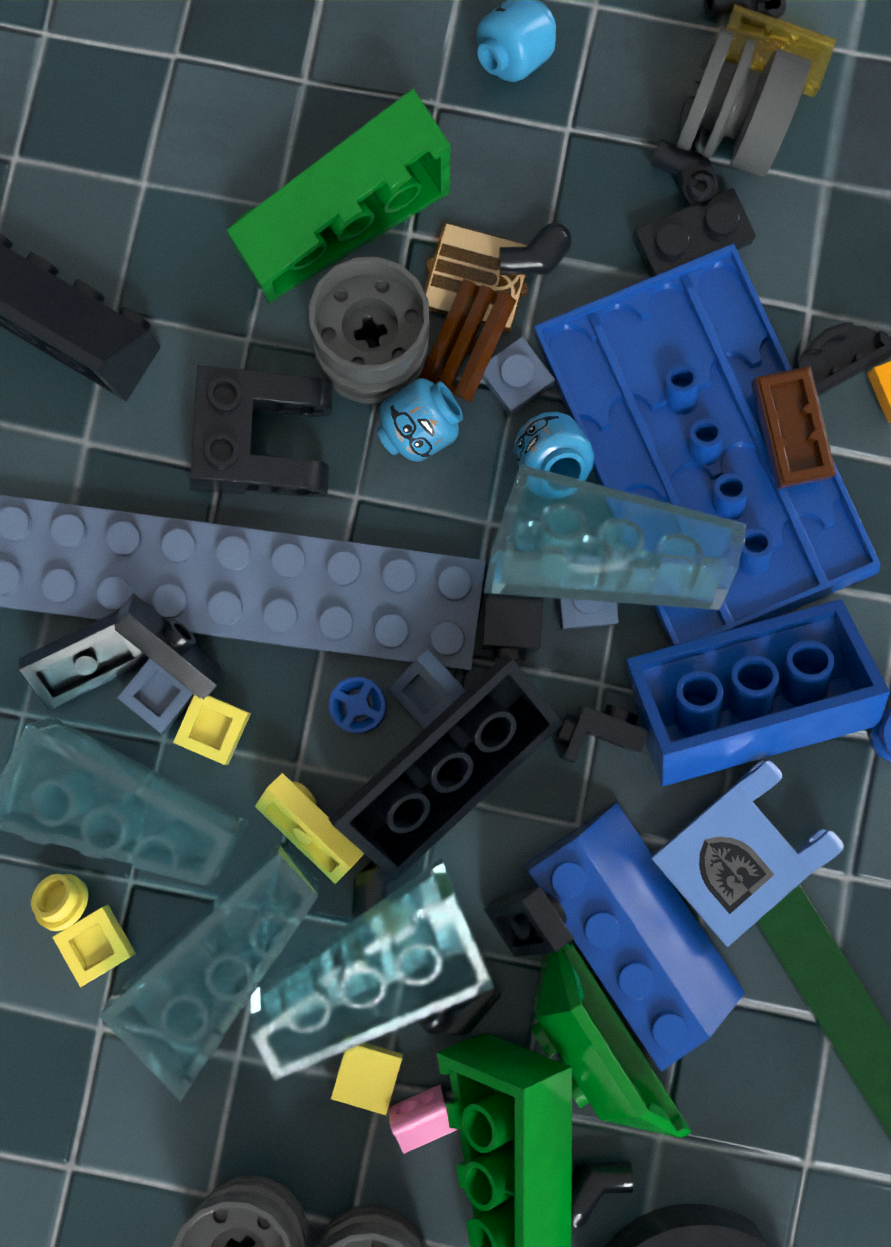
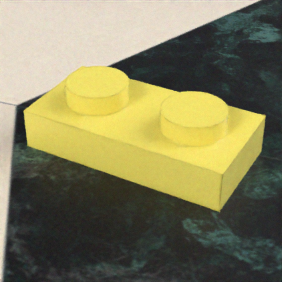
[255,773,364,884]

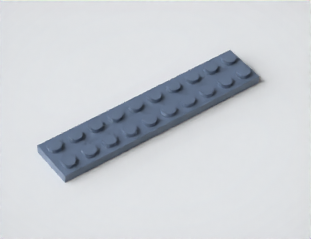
[0,495,486,671]

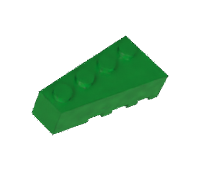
[226,88,450,303]
[437,1033,572,1247]

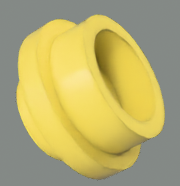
[31,874,88,931]

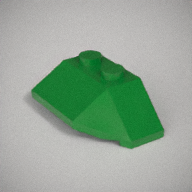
[530,941,692,1138]

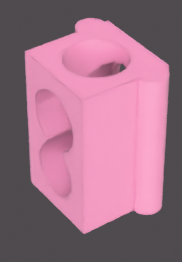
[388,1084,457,1154]

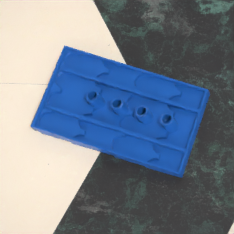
[534,243,881,646]

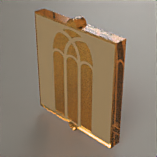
[424,222,529,333]

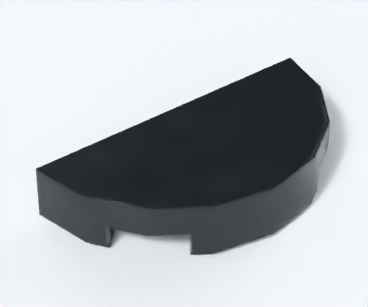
[796,322,891,397]

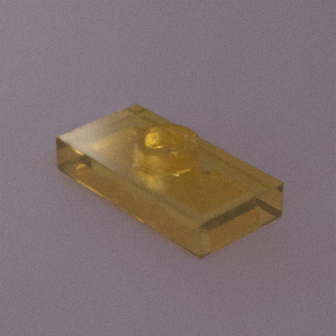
[725,5,837,97]

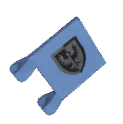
[650,760,844,947]

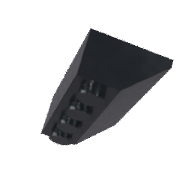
[0,233,161,402]
[328,653,564,881]

